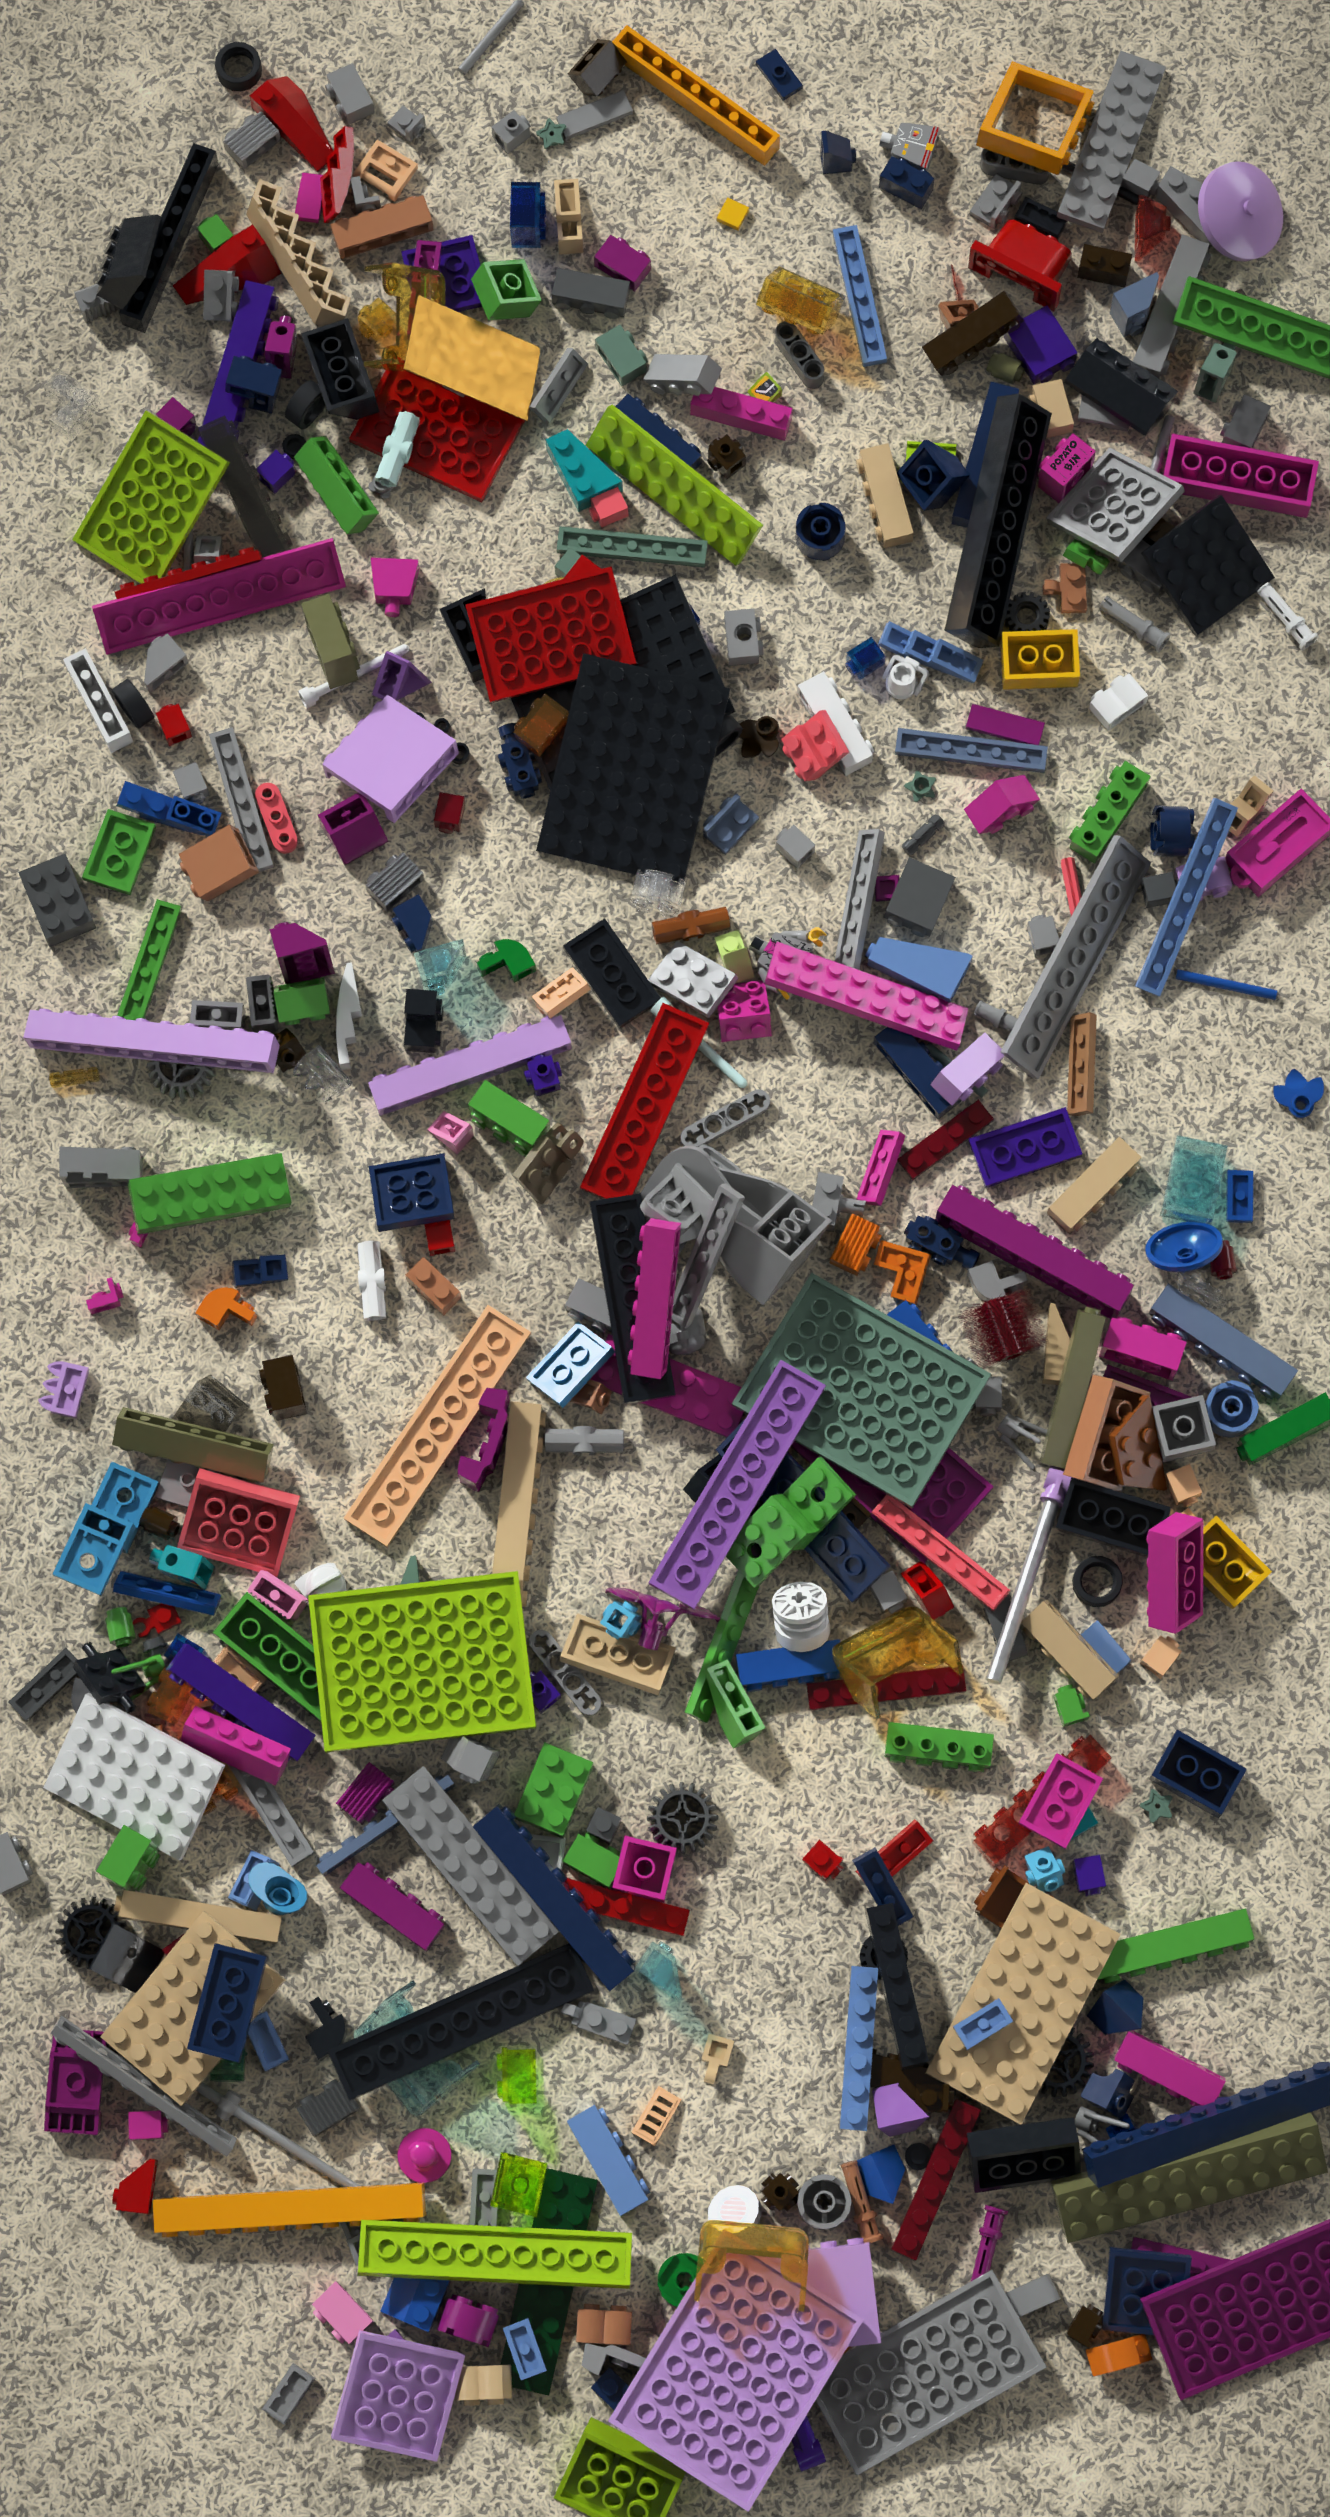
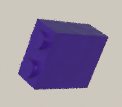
[1004,305,1078,385]

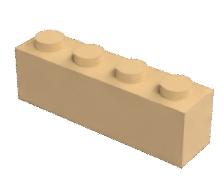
[856,443,914,549]
[1047,1137,1142,1234]
[1021,1599,1120,1700]

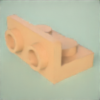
[532,967,591,1019]

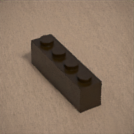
[922,291,1025,376]
[870,2048,956,2110]

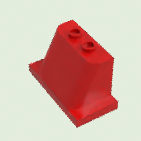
[968,220,1072,312]

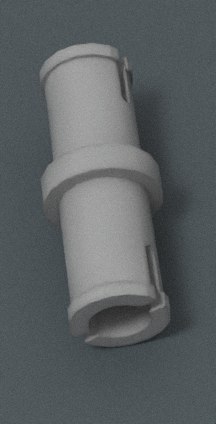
[974,1000,1018,1032]

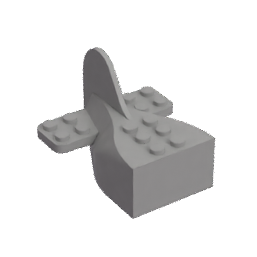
[640,1144,832,1305]

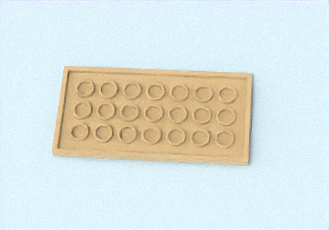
[926,1883,1121,2125]

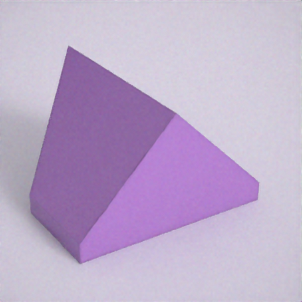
[372,651,432,701]
[872,2083,929,2137]

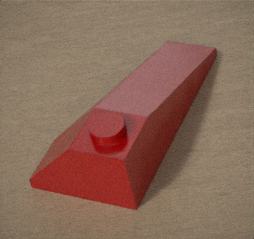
[249,76,333,172]
[173,224,282,305]

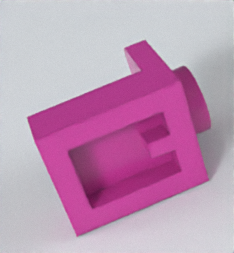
[86,1277,124,1315]

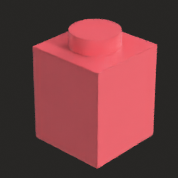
[588,487,628,528]

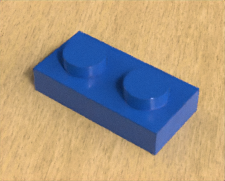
[1226,1170,1253,1223]

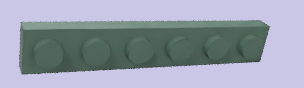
[557,526,708,568]

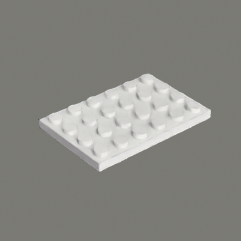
[43,1693,225,1860]

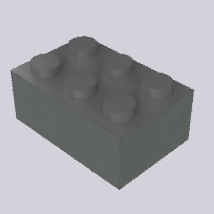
[18,854,96,947]

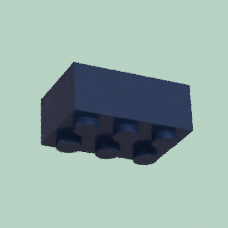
[1149,1730,1247,1819]

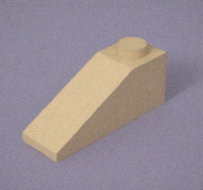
[1042,1303,1070,1385]

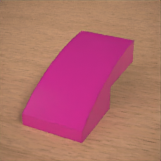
[295,173,323,223]

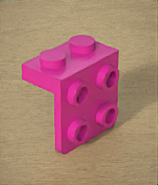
[717,981,772,1042]

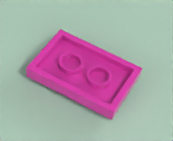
[1018,1753,1103,1849]

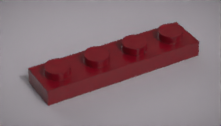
[897,1099,994,1181]

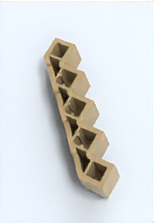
[246,179,351,327]

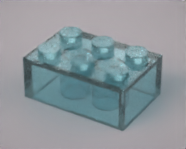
[1160,1135,1228,1225]

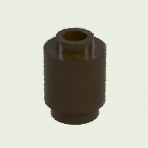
[139,1507,180,1540]

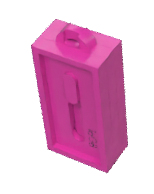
[1225,788,1330,898]

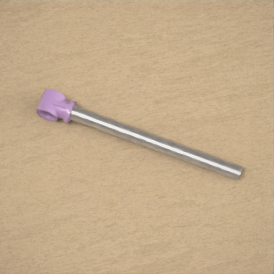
[986,1465,1071,1685]

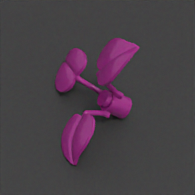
[605,1588,721,1650]

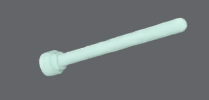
[650,997,747,1088]

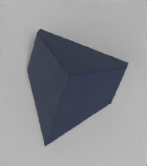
[1087,1979,1144,2036]

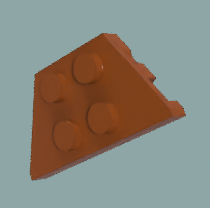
[1108,1395,1167,1491]

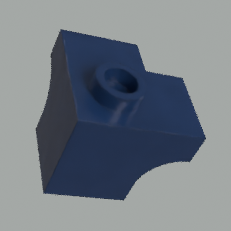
[1080,2069,1135,2120]

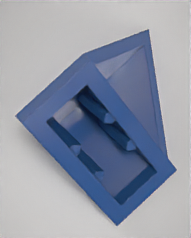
[857,2144,905,2204]

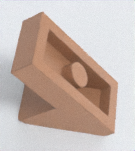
[938,300,979,329]

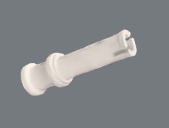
[1257,582,1319,651]

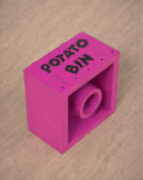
[1038,433,1096,503]

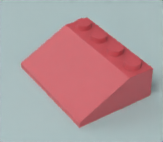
[177,1468,300,1577]

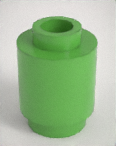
[105,1607,136,1648]

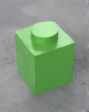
[197,214,234,253]

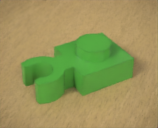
[1063,539,1110,575]

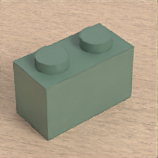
[595,325,648,387]

